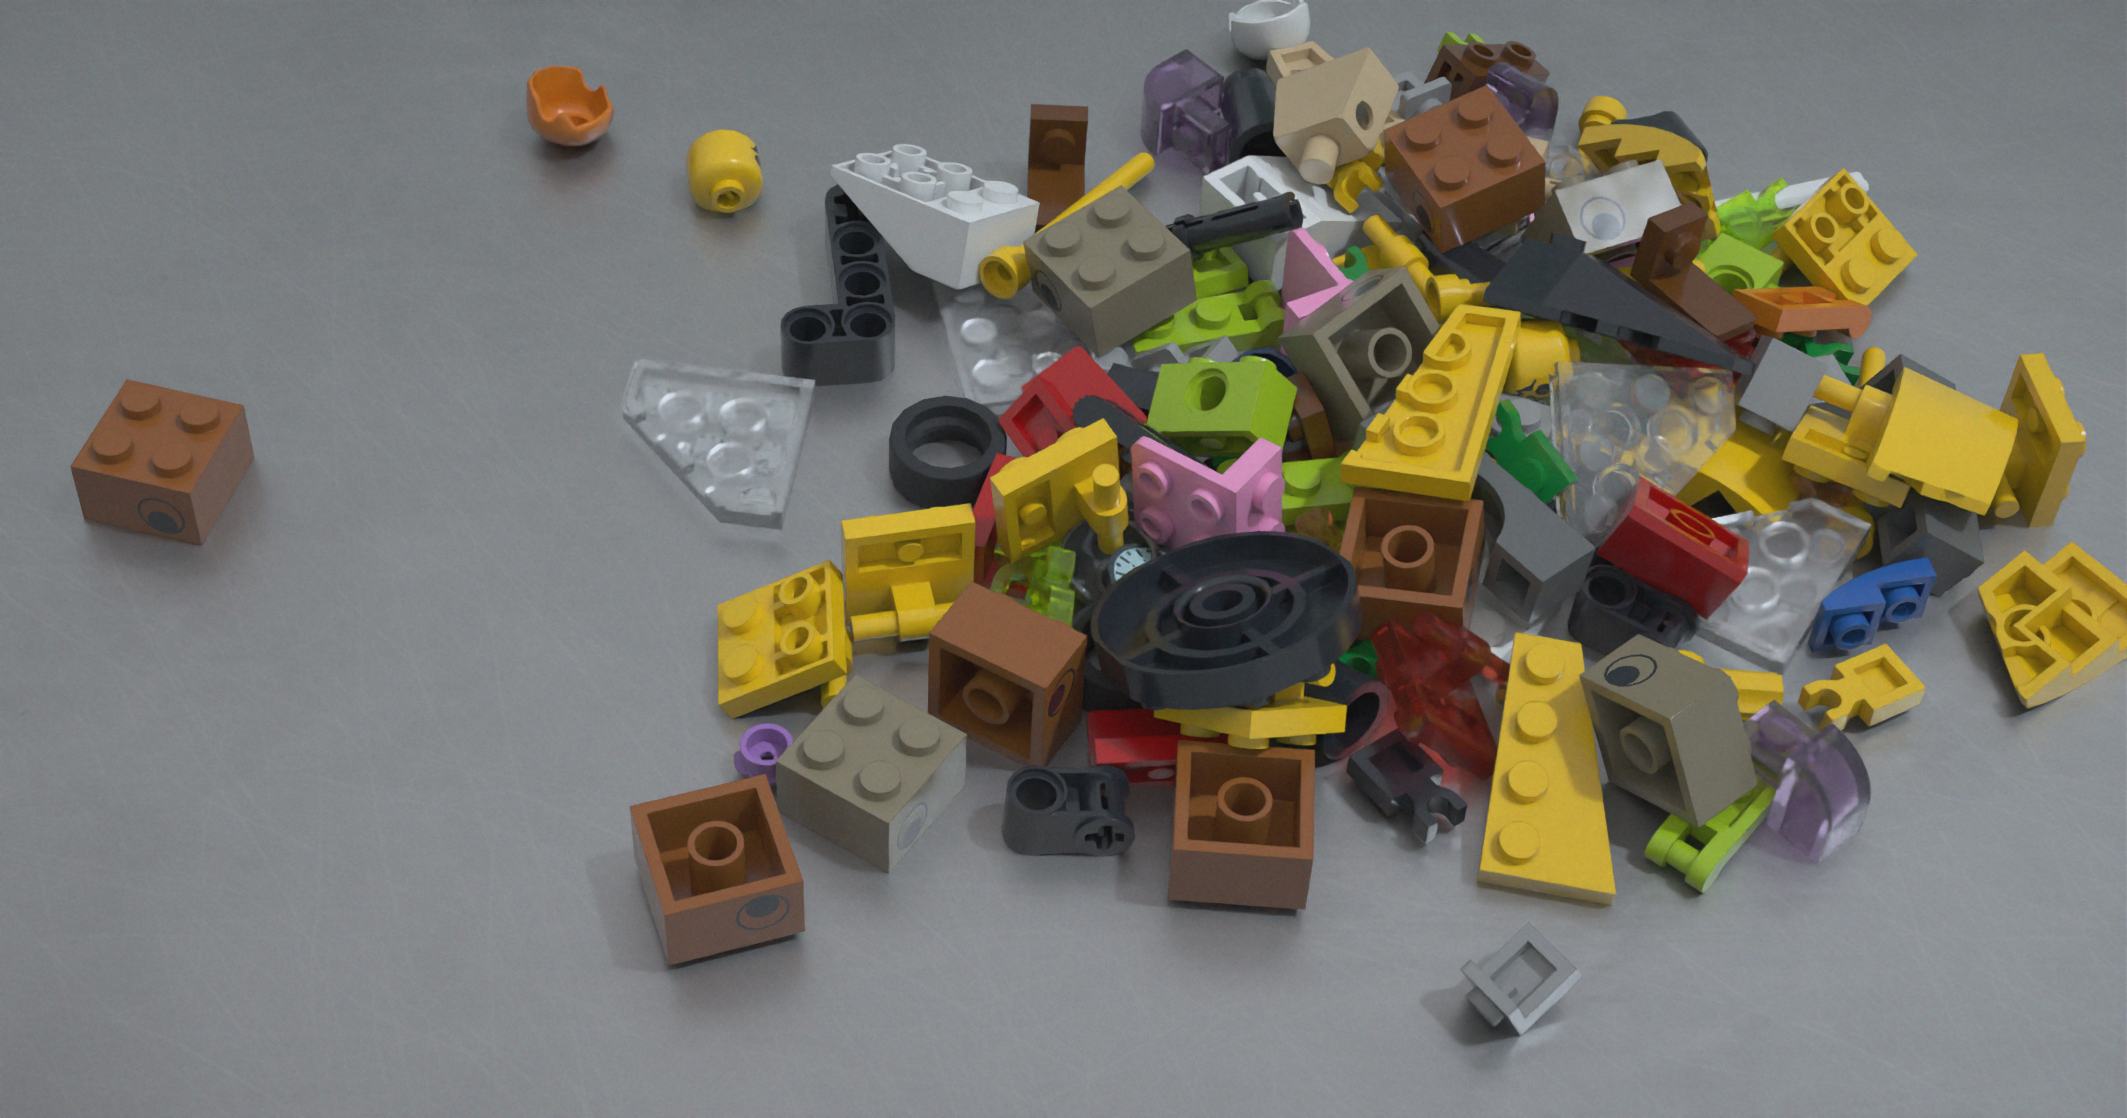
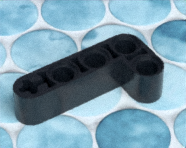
[780,184,895,387]

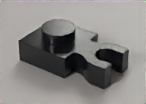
[1346,727,1468,844]

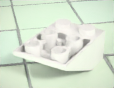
[830,144,1040,290]
[1199,155,1404,290]

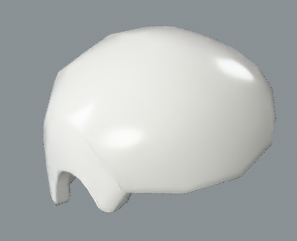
[1228,0,1311,61]

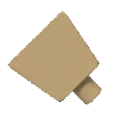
[1273,47,1399,184]

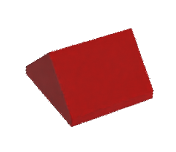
[1596,476,1750,620]

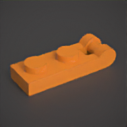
[1732,286,1871,339]

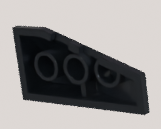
[1482,232,1756,376]

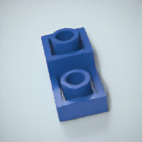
[1808,557,1937,652]

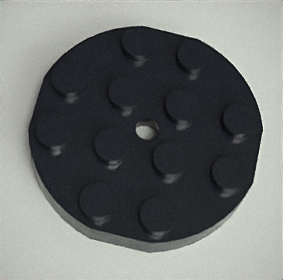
[1091,531,1363,711]

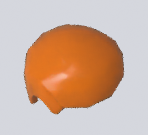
[526,66,614,147]

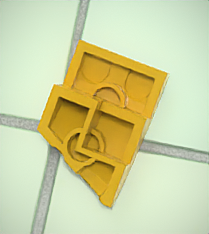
[1577,124,1721,240]
[1646,354,1811,538]
[1866,367,2018,516]
[1978,541,2127,709]

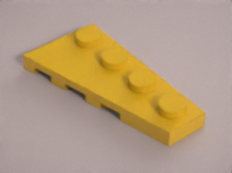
[1341,304,1521,501]
[1477,632,1616,905]

